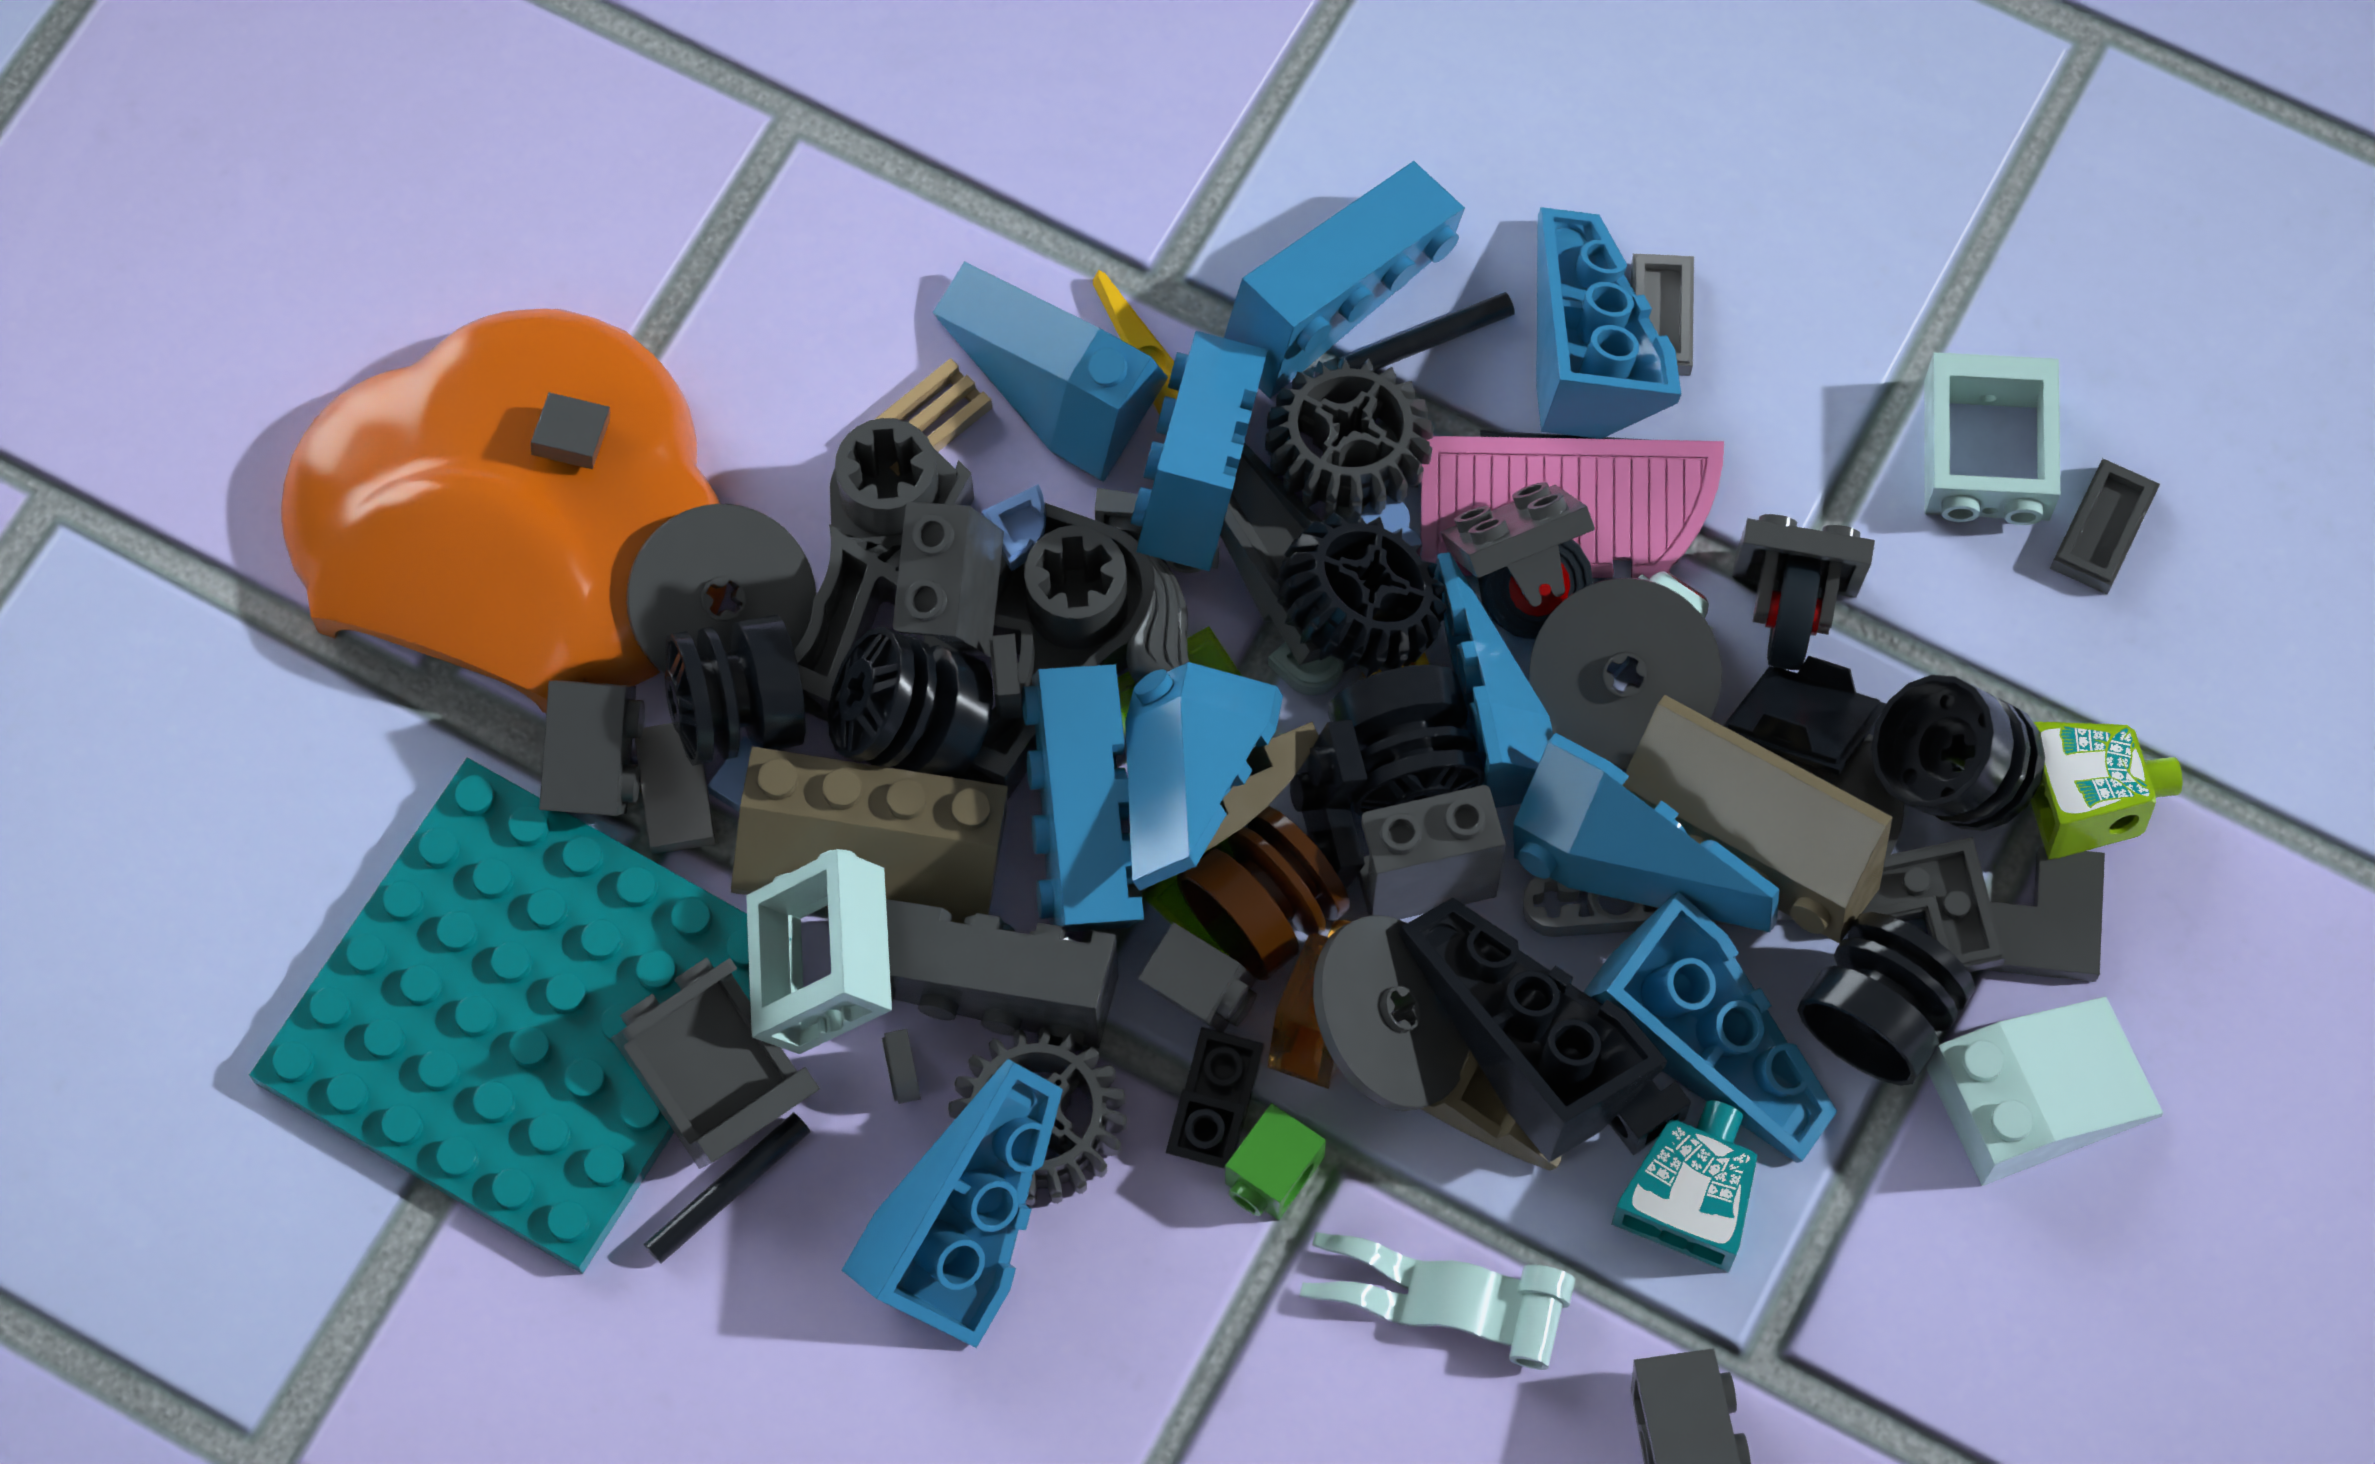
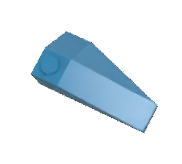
[1536,207,1681,439]
[932,261,1168,483]
[1434,552,1553,808]
[1125,662,1283,891]
[1513,733,1779,932]
[841,1059,1063,1348]

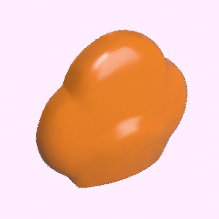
[281,309,727,713]

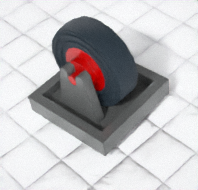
[1441,482,1595,640]
[1732,514,1875,670]

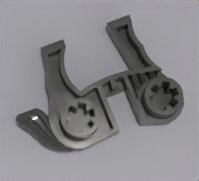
[794,418,1189,800]

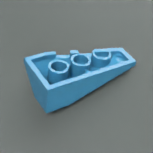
[1583,892,1837,1163]

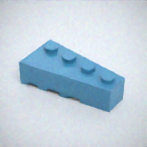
[1224,161,1465,399]
[1130,331,1268,572]
[1022,664,1144,932]

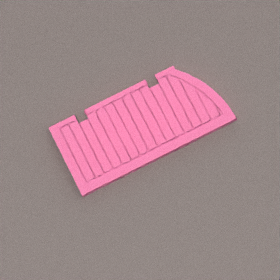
[1420,436,1724,579]

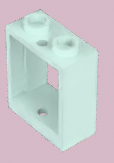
[1924,352,2061,525]
[746,849,892,1054]

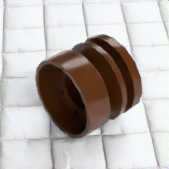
[1177,806,1350,980]

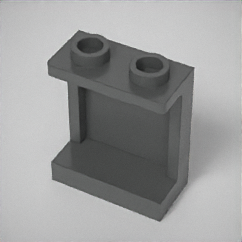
[893,502,1004,657]
[1358,785,1506,920]
[611,957,820,1169]

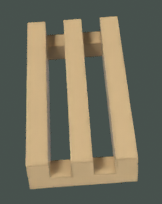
[874,358,992,476]

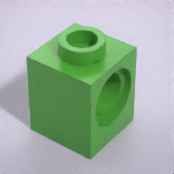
[1225,1103,1326,1220]

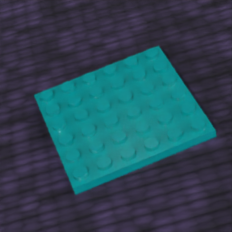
[249,757,792,1274]

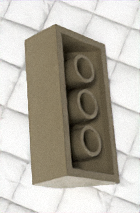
[1622,695,1892,944]
[731,746,1008,924]

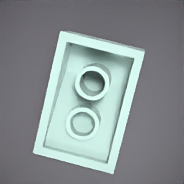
[1926,996,2163,1186]

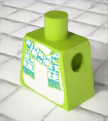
[2031,722,2183,859]

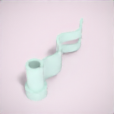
[1299,1232,1575,1370]

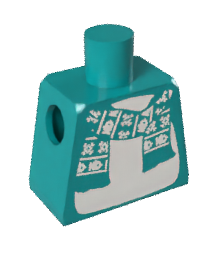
[1611,1100,1757,1272]

